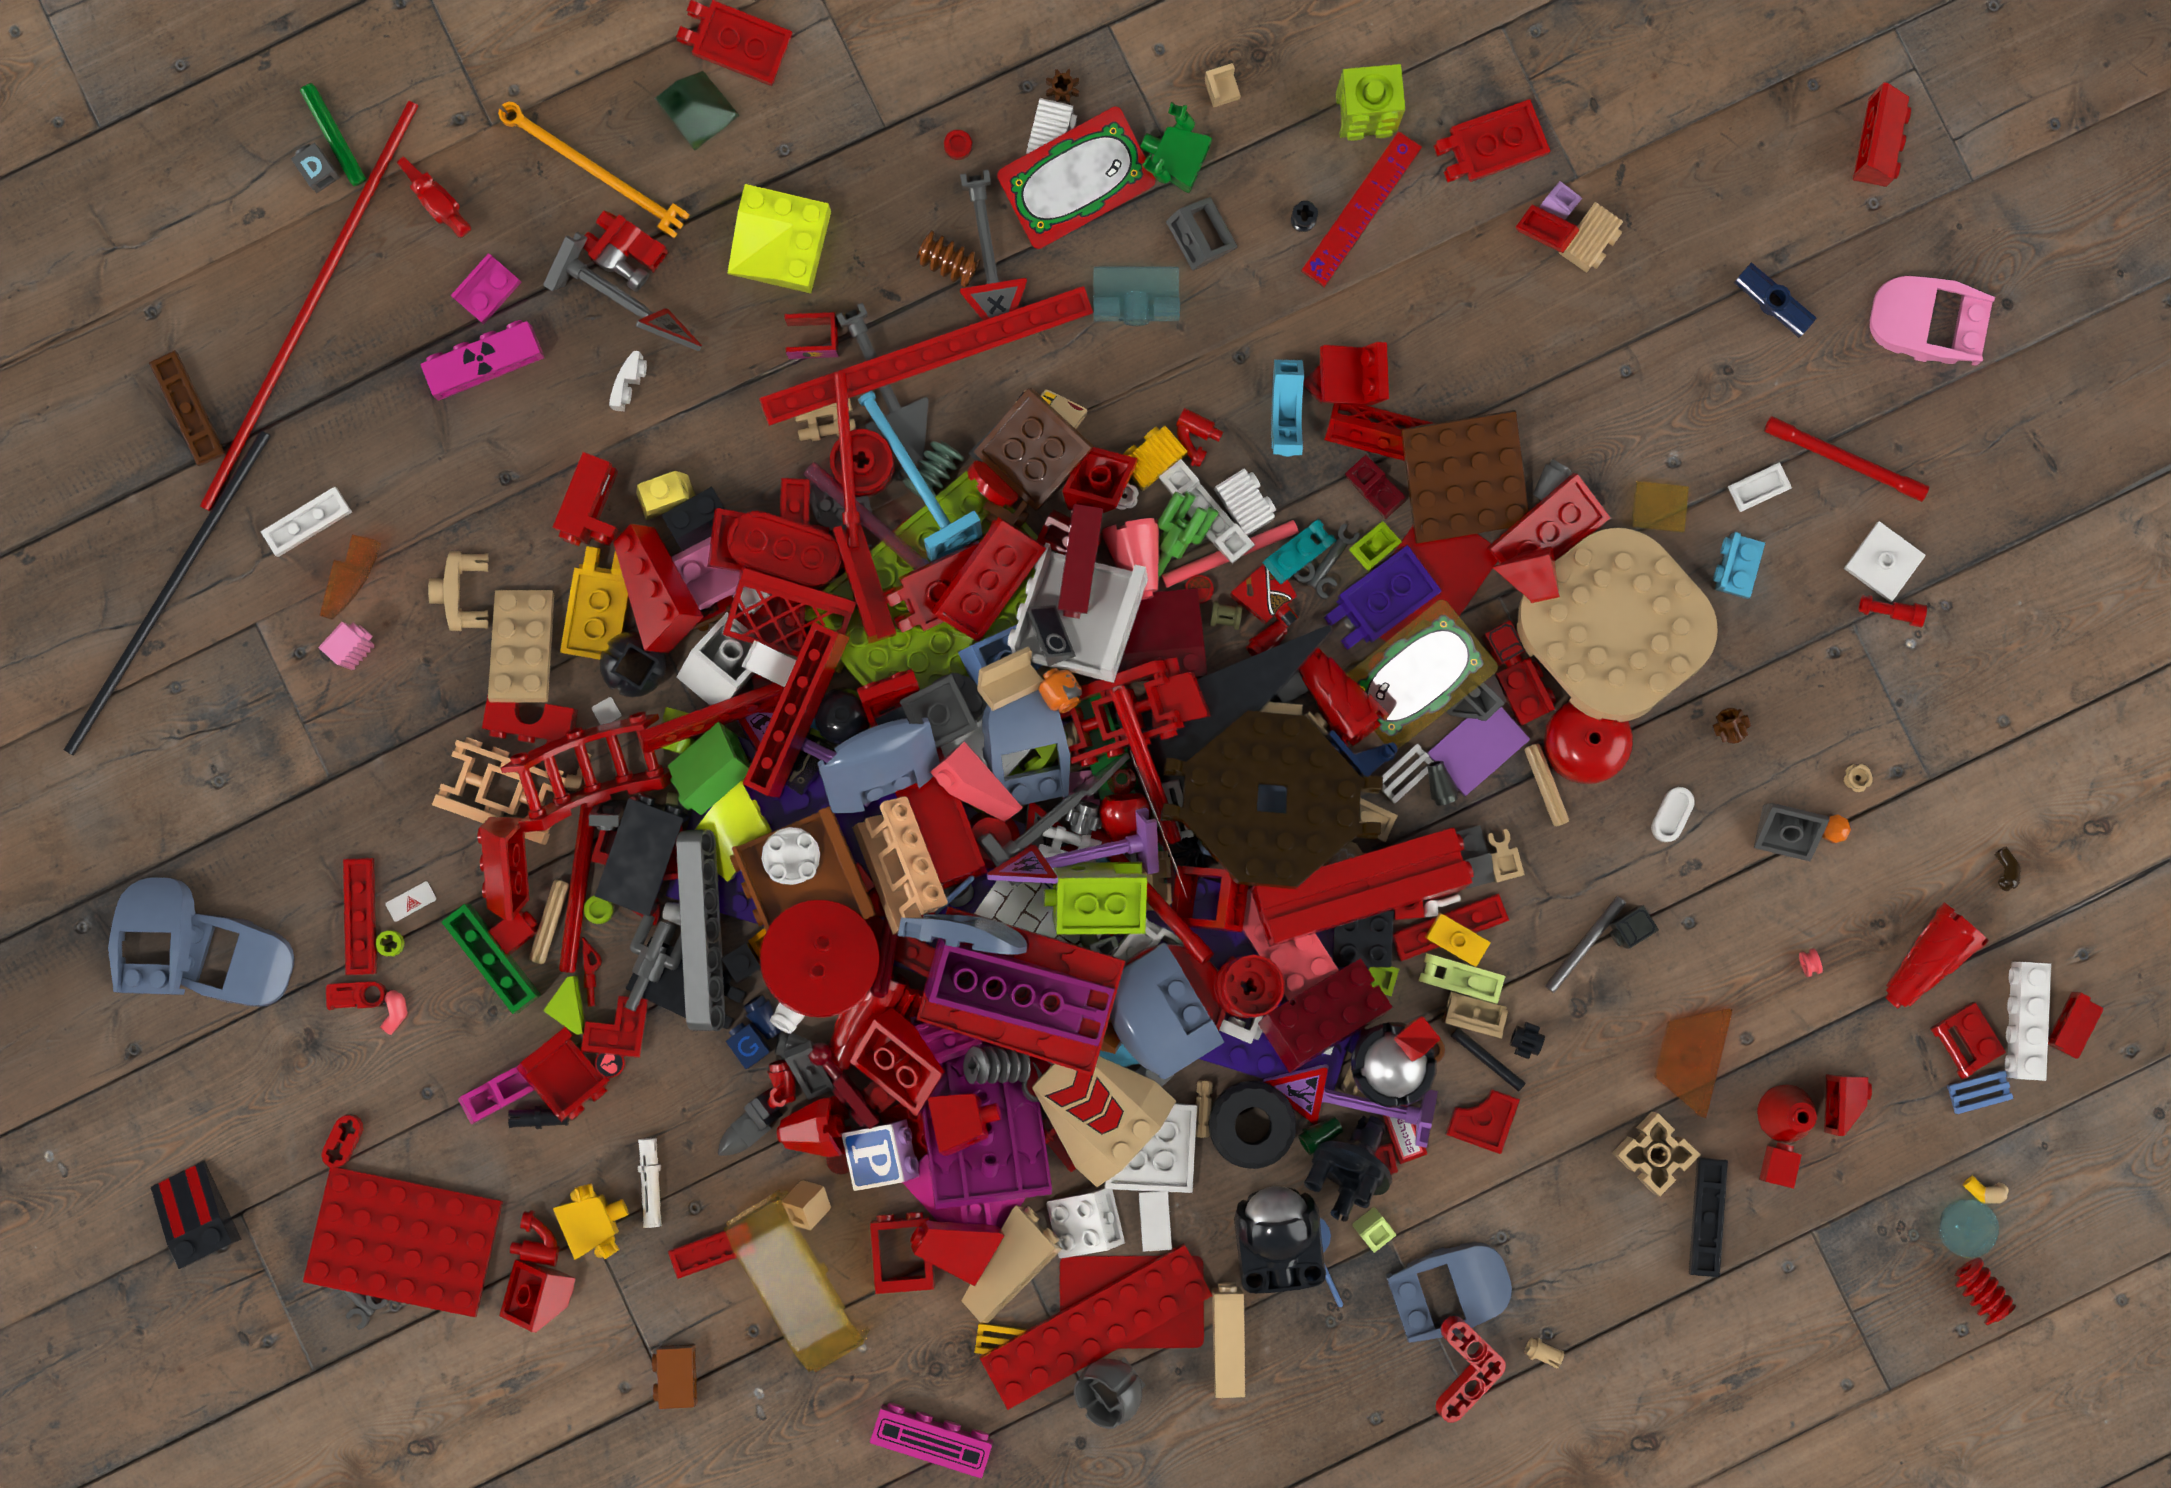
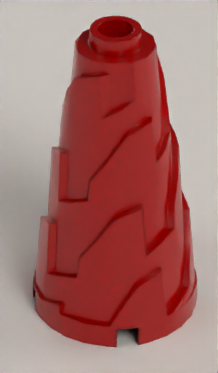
[1299,648,1389,747]
[1885,902,1989,1009]
[828,969,911,1072]

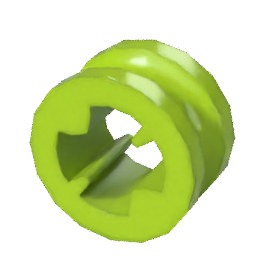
[376,931,405,956]

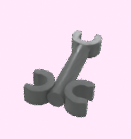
[1293,524,1360,600]
[342,1290,390,1330]

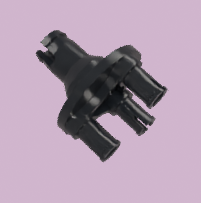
[1304,1115,1392,1222]

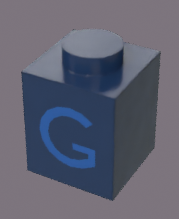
[726,1022,772,1069]

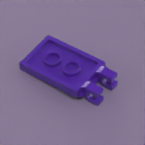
[1324,545,1442,650]

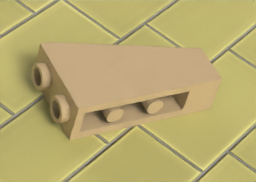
[961,1205,1062,1323]
[1212,1282,1245,1398]

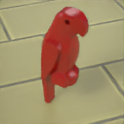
[397,156,471,238]

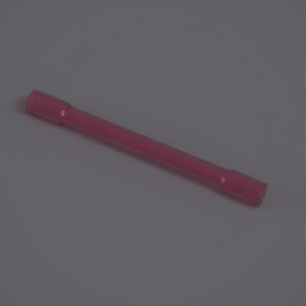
[804,462,931,570]

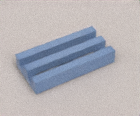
[1947,1070,2014,1114]

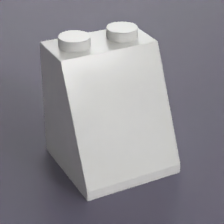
[677,612,758,706]

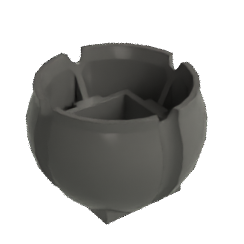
[1074,1357,1146,1429]

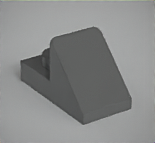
[1456,826,1495,889]

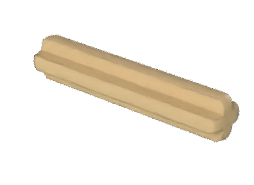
[1525,744,1569,826]
[529,880,569,964]

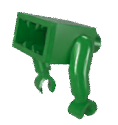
[1140,102,1212,193]

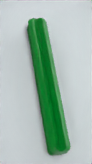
[300,83,366,187]

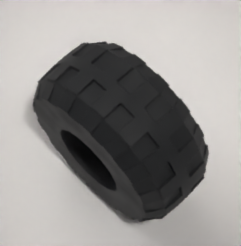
[1209,1081,1296,1169]

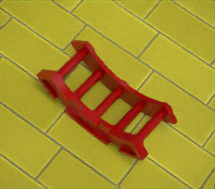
[501,711,672,832]

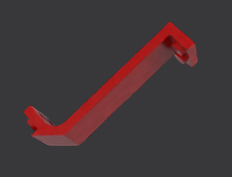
[857,668,987,890]

